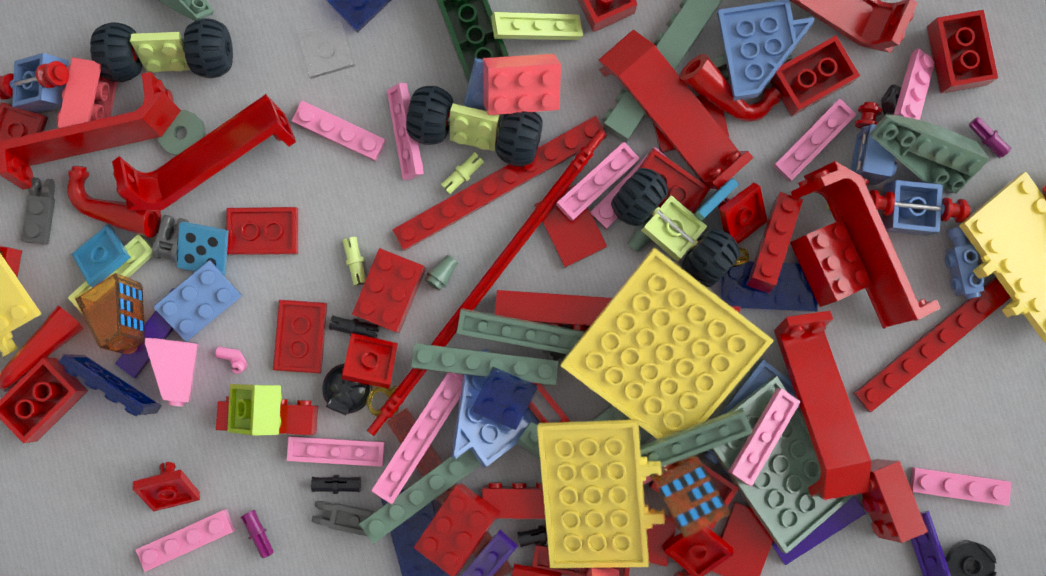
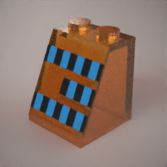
[75,273,145,354]
[651,455,730,538]

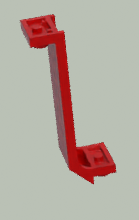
[789,0,918,53]
[599,29,753,189]
[0,72,181,190]
[112,94,296,210]
[790,161,940,329]
[774,310,871,501]

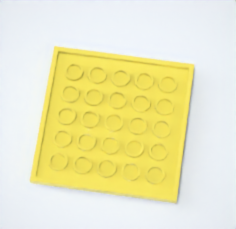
[560,247,774,439]

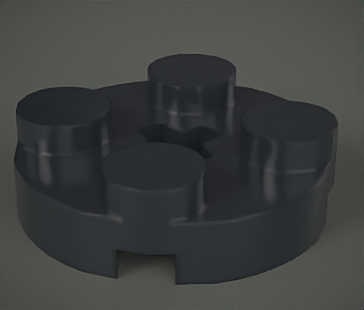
[945,540,997,576]

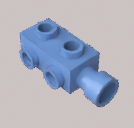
[945,227,985,299]

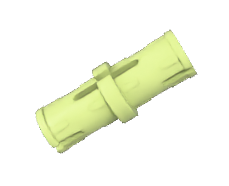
[440,152,484,195]
[342,237,366,286]

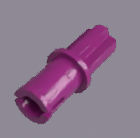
[969,117,1012,159]
[240,510,274,558]

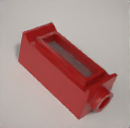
[517,383,571,423]

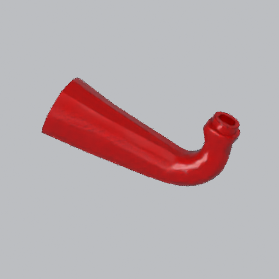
[680,54,782,122]
[67,166,161,238]
[0,305,83,392]

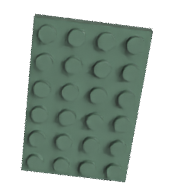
[711,376,854,554]

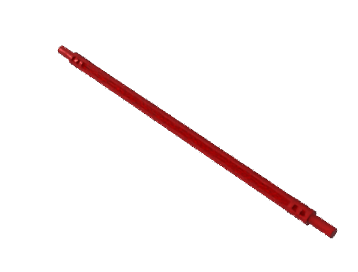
[367,130,606,436]

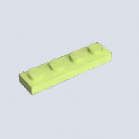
[491,12,583,40]
[68,234,153,316]

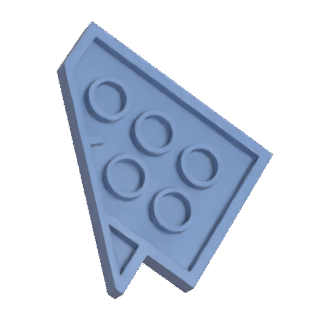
[717,0,814,101]
[451,348,539,468]

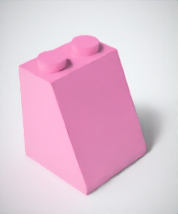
[145,338,199,406]

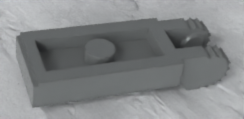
[21,177,55,245]
[311,501,376,536]

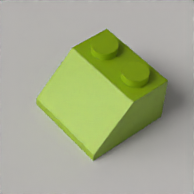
[228,384,282,435]

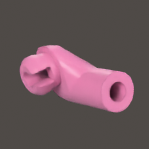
[216,346,247,374]

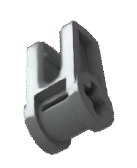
[152,215,189,263]

